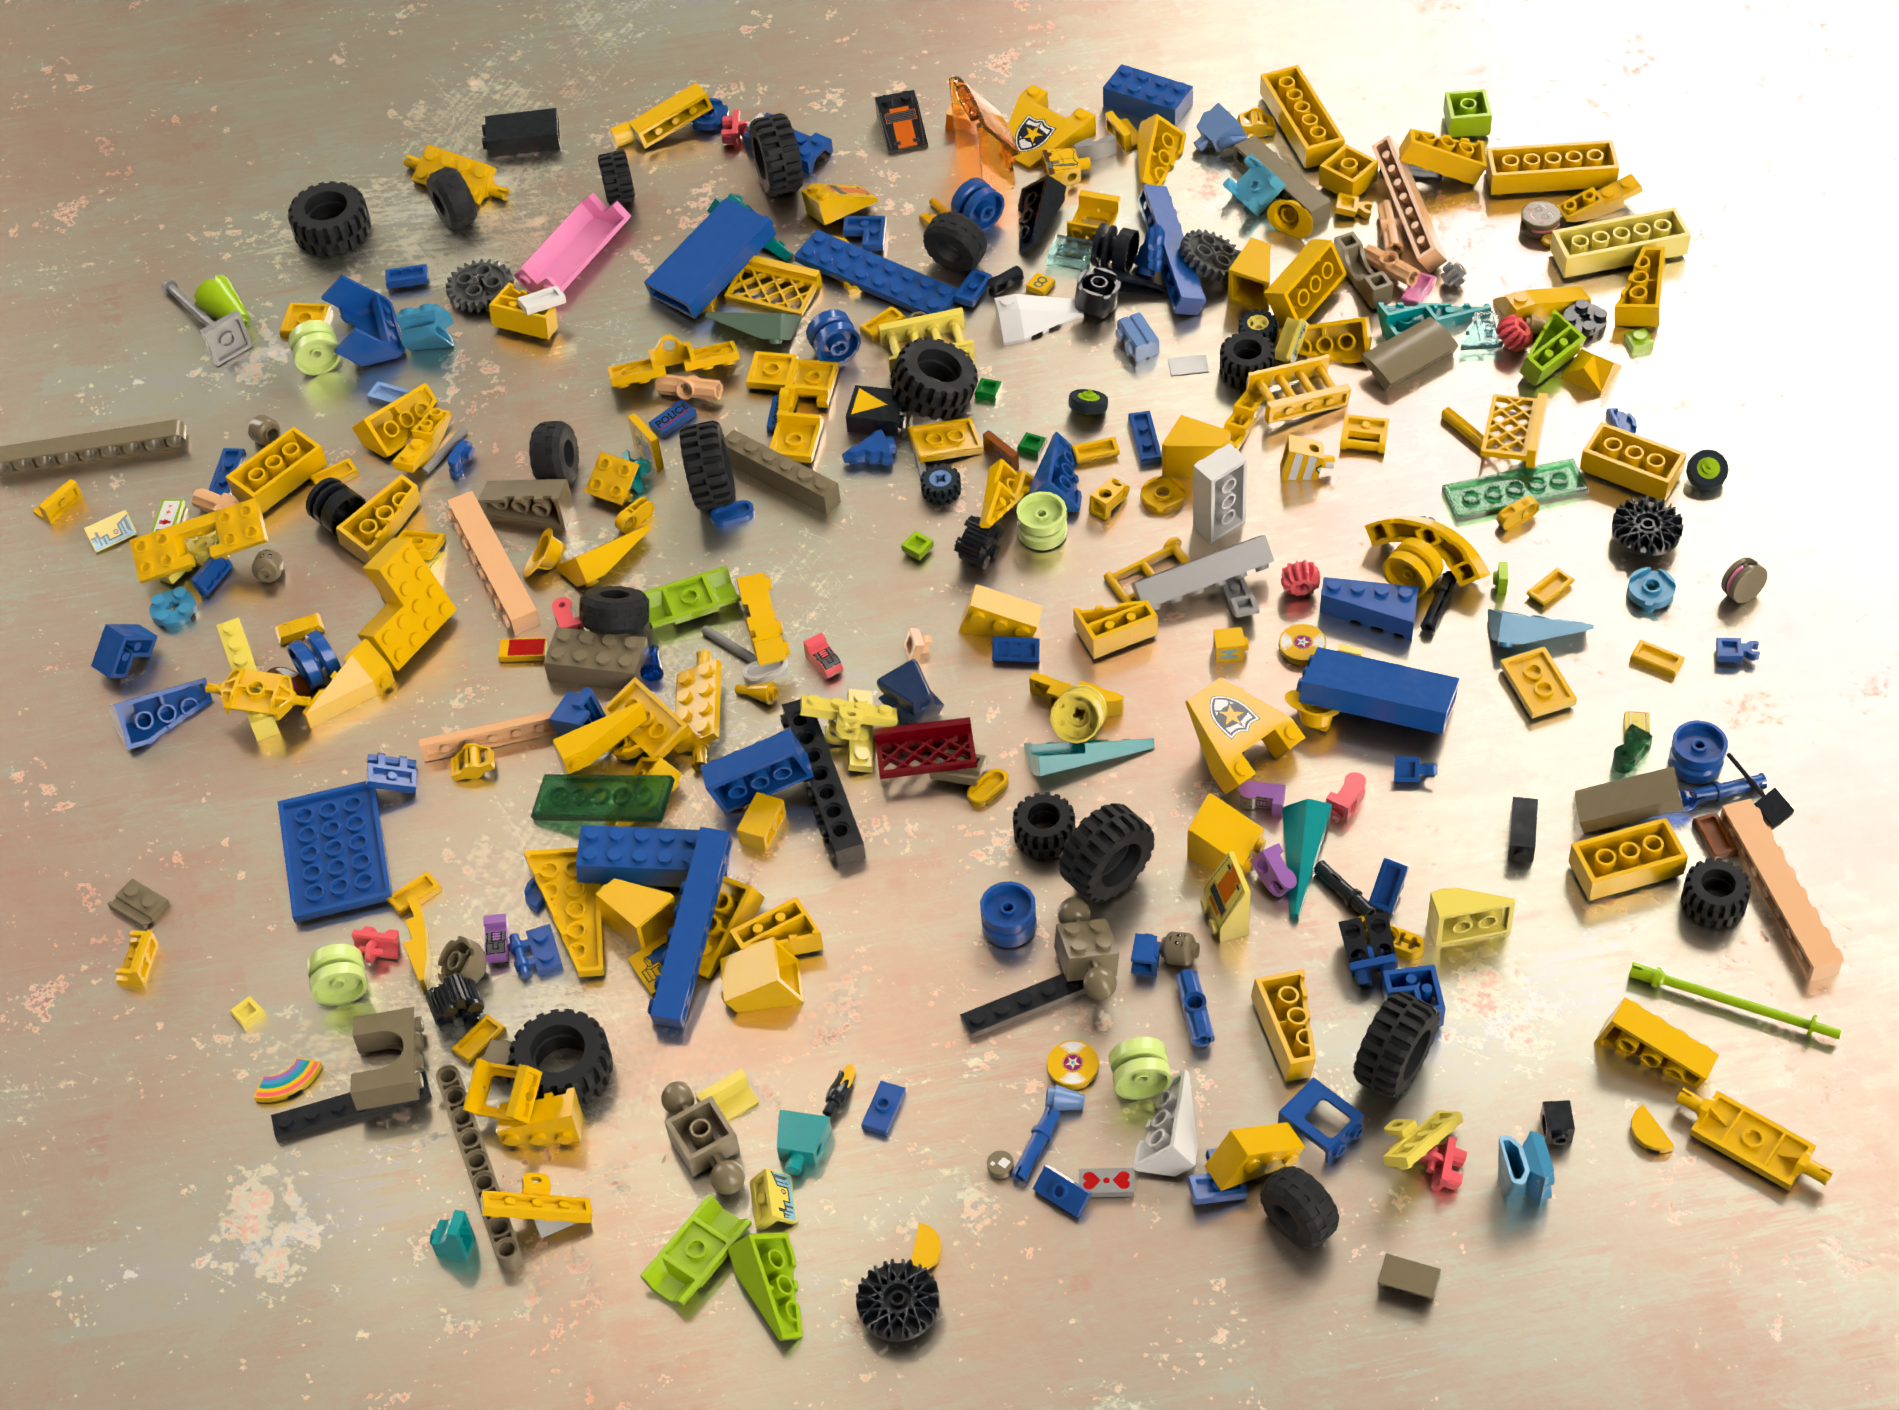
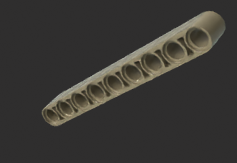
[0,420,186,476]
[436,1064,523,1272]

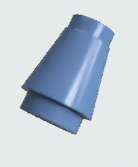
[1045,1084,1085,1111]

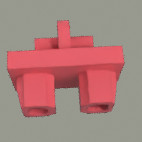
[721,109,749,149]
[351,926,400,962]
[1420,1136,1467,1192]

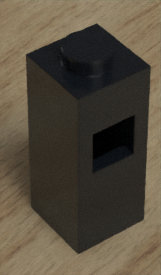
[1508,797,1538,862]

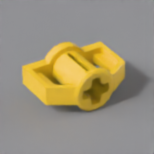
[1237,107,1276,138]
[450,743,495,782]

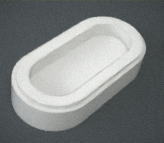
[743,659,789,685]

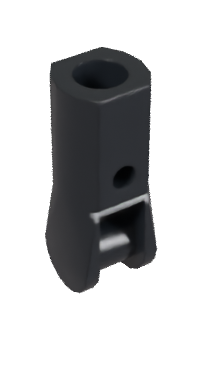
[987,266,1024,296]

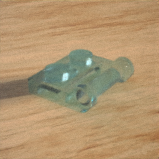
[1046,234,1093,272]

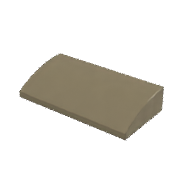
[1360,317,1459,392]
[1575,766,1684,833]

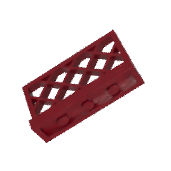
[874,717,977,779]

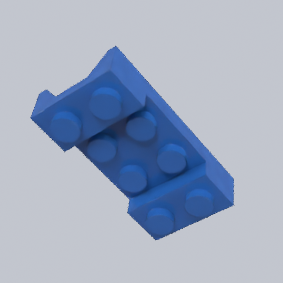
[743,113,833,175]

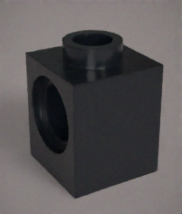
[1540,1100,1575,1145]

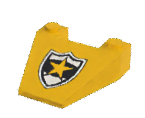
[998,84,1096,170]
[1185,677,1306,795]

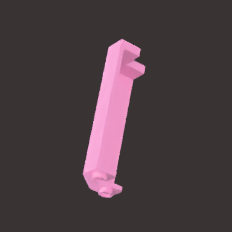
[513,192,631,293]

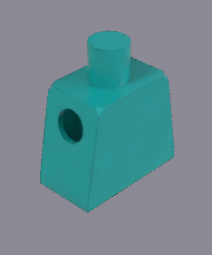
[777,1110,832,1175]

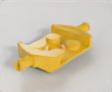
[205,668,311,721]

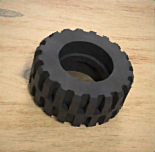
[749,113,803,196]
[288,181,371,257]
[890,338,978,420]
[679,420,736,511]
[1059,803,1155,902]
[1353,991,1440,1099]
[508,1009,613,1105]

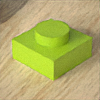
[1624,328,1654,354]
[901,531,934,560]
[1492,561,1509,595]

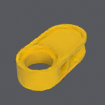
[1496,496,1540,530]
[615,497,655,534]

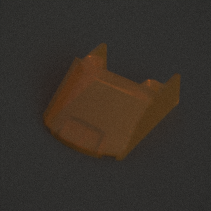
[949,76,1020,193]

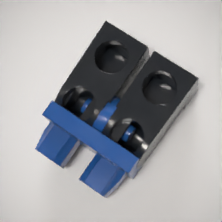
[1338,912,1398,988]

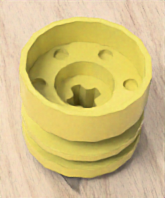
[1050,684,1108,743]

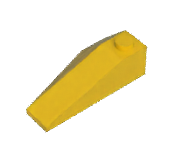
[1137,114,1186,186]
[1279,317,1372,364]
[555,524,650,588]
[302,638,395,729]
[553,701,647,774]

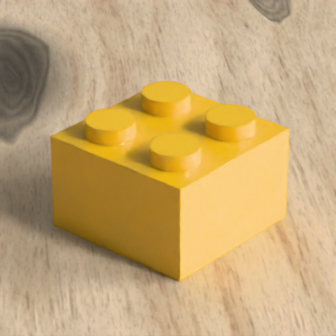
[1319,144,1379,197]

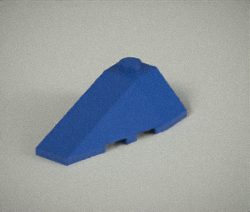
[1029,431,1082,512]
[108,678,212,750]

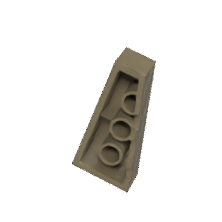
[478,479,575,529]

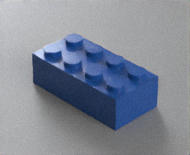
[1103,64,1193,127]
[700,729,814,814]

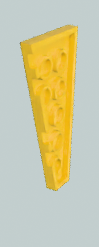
[524,848,604,977]

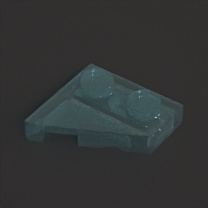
[1460,311,1503,351]

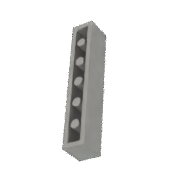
[1131,535,1275,610]

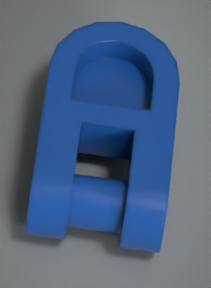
[447,439,475,479]

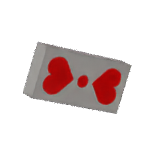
[1079,1168,1134,1197]

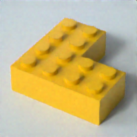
[357,538,457,671]

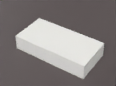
[518,286,566,315]

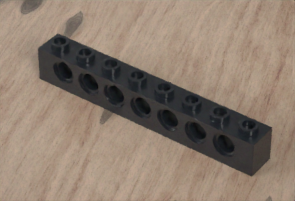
[780,699,866,866]

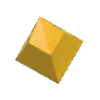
[1561,349,1622,395]

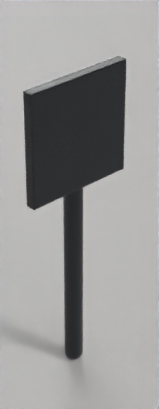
[1727,753,1795,828]

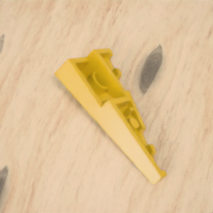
[980,458,1034,528]

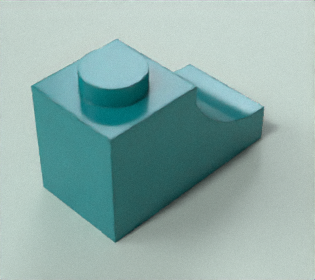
[430,1210,476,1261]

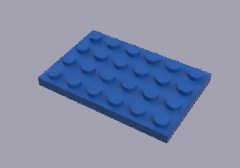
[277,781,392,923]

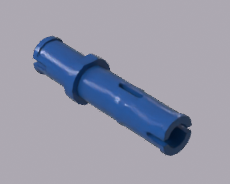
[1691,773,1767,805]
[1011,1107,1061,1183]

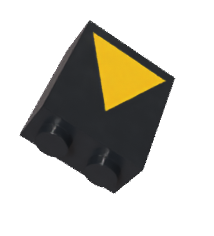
[845,385,910,437]

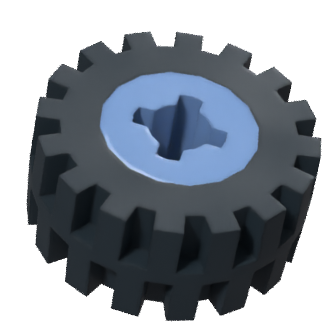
[920,464,961,505]

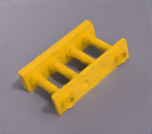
[1246,355,1352,424]

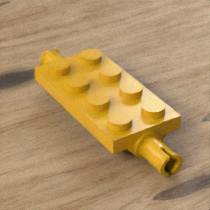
[403,144,510,206]
[673,650,722,771]
[1676,1087,1834,1191]

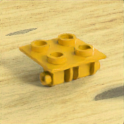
[584,451,639,506]

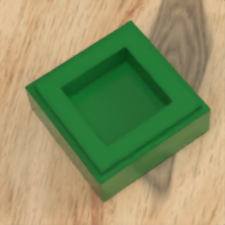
[975,378,1002,402]
[1017,432,1047,458]

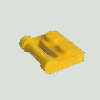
[1340,414,1390,454]

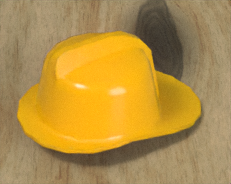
[1267,200,1313,239]
[523,528,566,577]
[1284,690,1340,732]

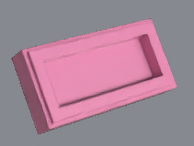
[1400,272,1437,306]

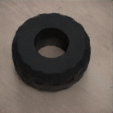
[426,167,477,230]
[923,211,987,272]
[529,421,579,485]
[579,586,649,635]
[1260,1166,1339,1248]

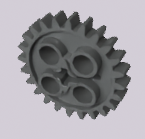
[1179,229,1241,283]
[445,259,515,313]

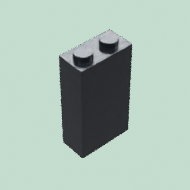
[482,108,561,157]

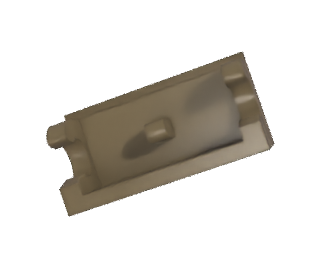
[1378,1253,1441,1301]

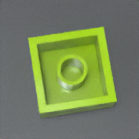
[1443,89,1492,138]

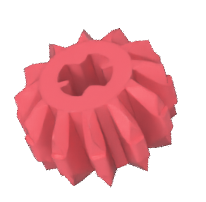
[1496,314,1534,352]
[1280,560,1321,597]

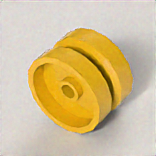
[1382,537,1444,598]

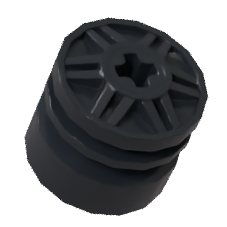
[1091,223,1140,273]
[306,477,366,536]

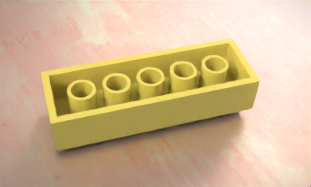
[1550,207,1691,278]

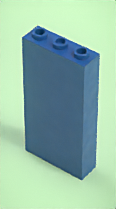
[644,198,776,319]
[1296,647,1460,734]

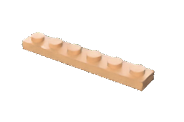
[419,710,557,762]

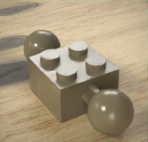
[1054,898,1119,1000]
[661,1081,745,1195]

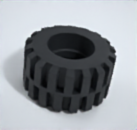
[598,150,635,205]
[1219,331,1275,389]
[1013,792,1076,860]
[1681,858,1751,929]

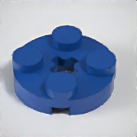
[690,98,729,131]

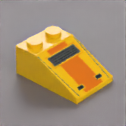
[801,183,878,225]

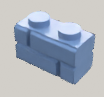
[1115,312,1160,362]

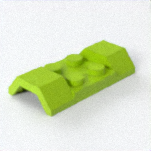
[644,565,741,629]
[640,1194,752,1307]

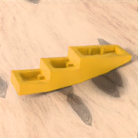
[1224,389,1266,450]
[403,894,432,995]

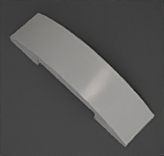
[1212,550,1259,618]

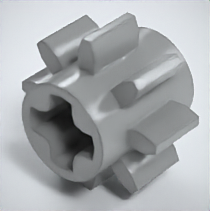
[1440,261,1468,288]

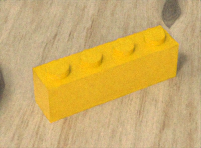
[629,82,713,149]

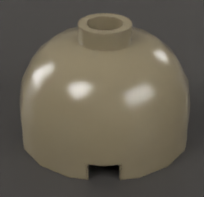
[438,936,487,983]

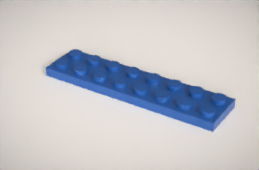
[794,230,958,314]

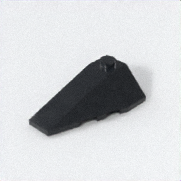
[1018,175,1067,252]

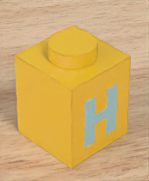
[1213,627,1249,663]

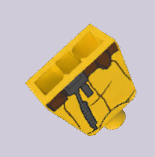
[1041,148,1091,186]

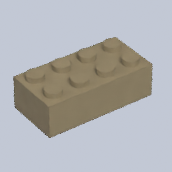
[544,627,650,689]

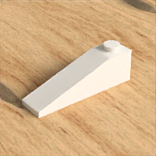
[995,294,1084,346]
[1133,1069,1198,1176]

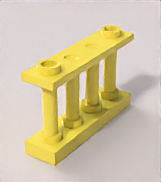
[878,307,975,374]

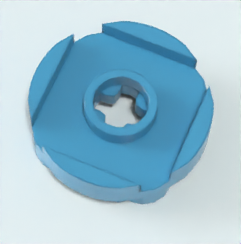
[1627,567,1676,612]
[149,587,197,629]

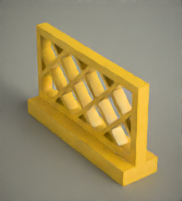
[724,255,823,318]
[1480,393,1548,468]

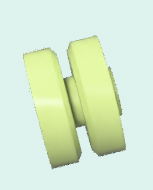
[288,320,341,375]
[1016,491,1068,550]
[306,944,368,1006]
[1108,1037,1173,1100]

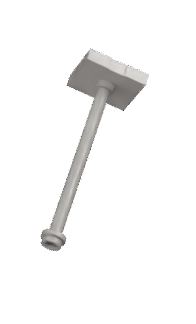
[162,279,253,367]

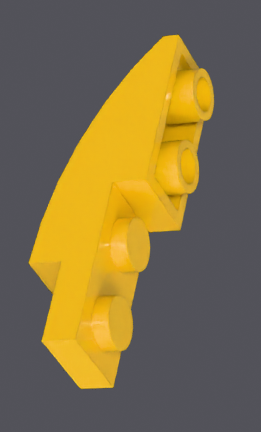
[1556,173,1643,222]
[392,408,452,473]
[1029,671,1125,716]

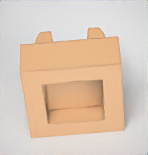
[904,628,933,661]

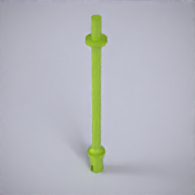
[1628,961,1842,1040]

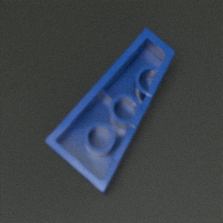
[1320,577,1418,641]

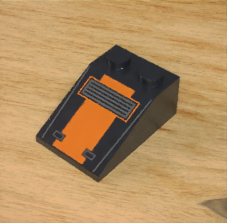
[875,90,928,154]

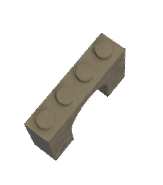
[350,1007,424,1111]

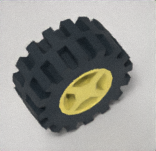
[1238,309,1278,343]

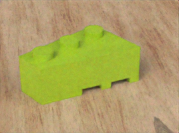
[1519,309,1587,387]

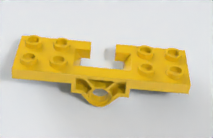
[607,334,740,388]
[769,359,839,463]
[129,498,269,584]

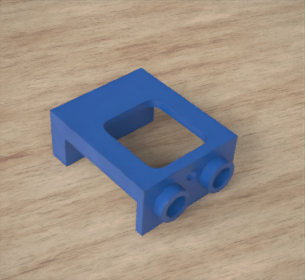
[1278,1077,1364,1163]

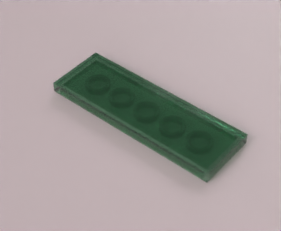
[1442,457,1589,523]
[531,774,675,822]

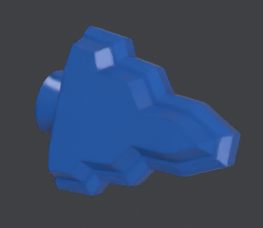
[1133,223,1165,277]
[842,429,897,466]

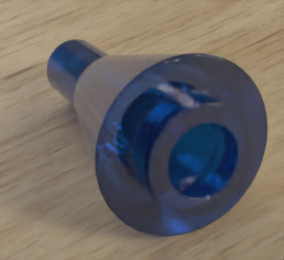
[640,645,664,682]

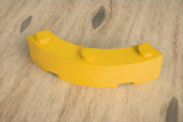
[1364,516,1491,587]
[736,572,790,666]

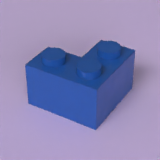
[91,624,158,678]
[1381,965,1446,1026]

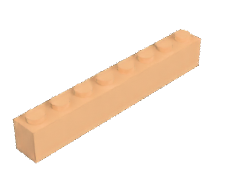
[1371,135,1448,273]
[446,491,541,635]
[1720,798,1844,982]

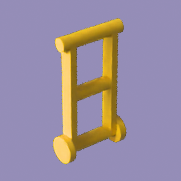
[1103,536,1191,603]

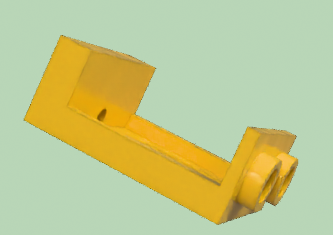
[1067,190,1121,243]
[463,1058,543,1124]

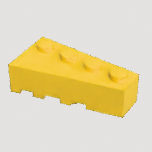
[1614,247,1665,327]
[1251,969,1316,1082]

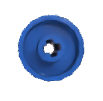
[951,177,1005,231]
[806,309,861,364]
[286,629,341,690]
[1668,720,1728,784]
[980,881,1037,948]

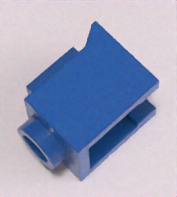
[1131,933,1161,976]

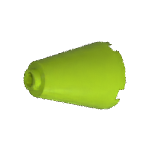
[194,274,250,327]

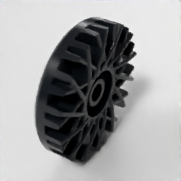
[1611,495,1684,556]
[856,1259,940,1342]

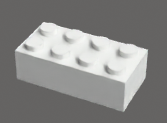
[1193,443,1248,544]

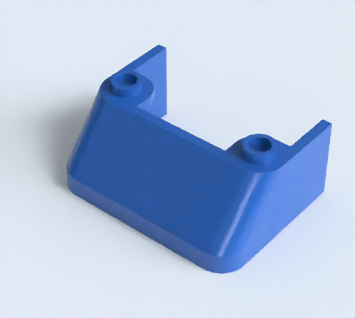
[321,274,405,366]

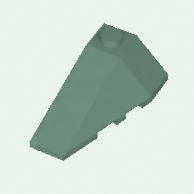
[706,312,801,344]

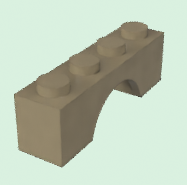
[1334,231,1393,310]

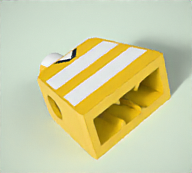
[1280,435,1335,481]

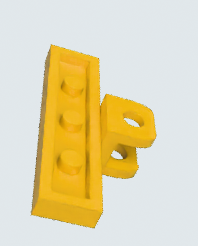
[480,1173,592,1223]

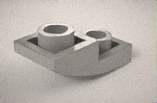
[1073,134,1116,162]

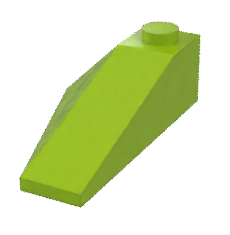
[727,1232,803,1341]

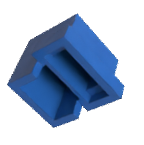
[549,687,606,737]

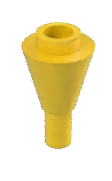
[735,681,779,705]

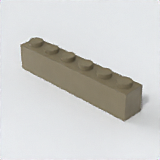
[1234,135,1331,226]
[725,429,841,515]

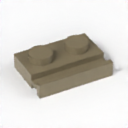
[929,749,987,786]
[107,879,170,931]

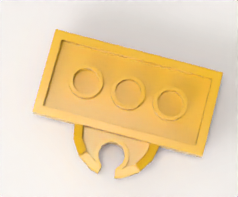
[603,677,692,760]

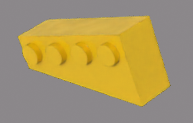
[1399,129,1487,185]
[336,474,421,564]
[1594,997,1719,1090]

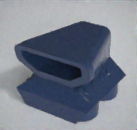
[877,659,944,726]

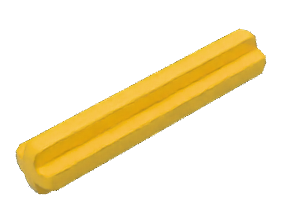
[1441,407,1493,449]

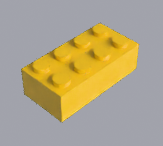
[1264,239,1347,327]
[1579,422,1687,502]
[225,426,328,514]
[1568,817,1688,901]

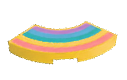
[254,1057,323,1103]

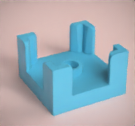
[1222,153,1286,217]

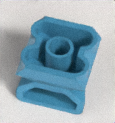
[396,304,454,351]
[1498,1130,1555,1206]

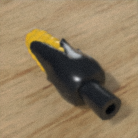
[822,1064,856,1117]

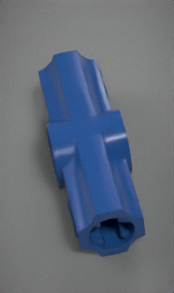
[1175,969,1215,1047]

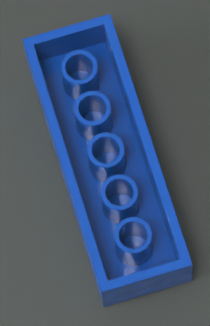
[576,825,731,887]

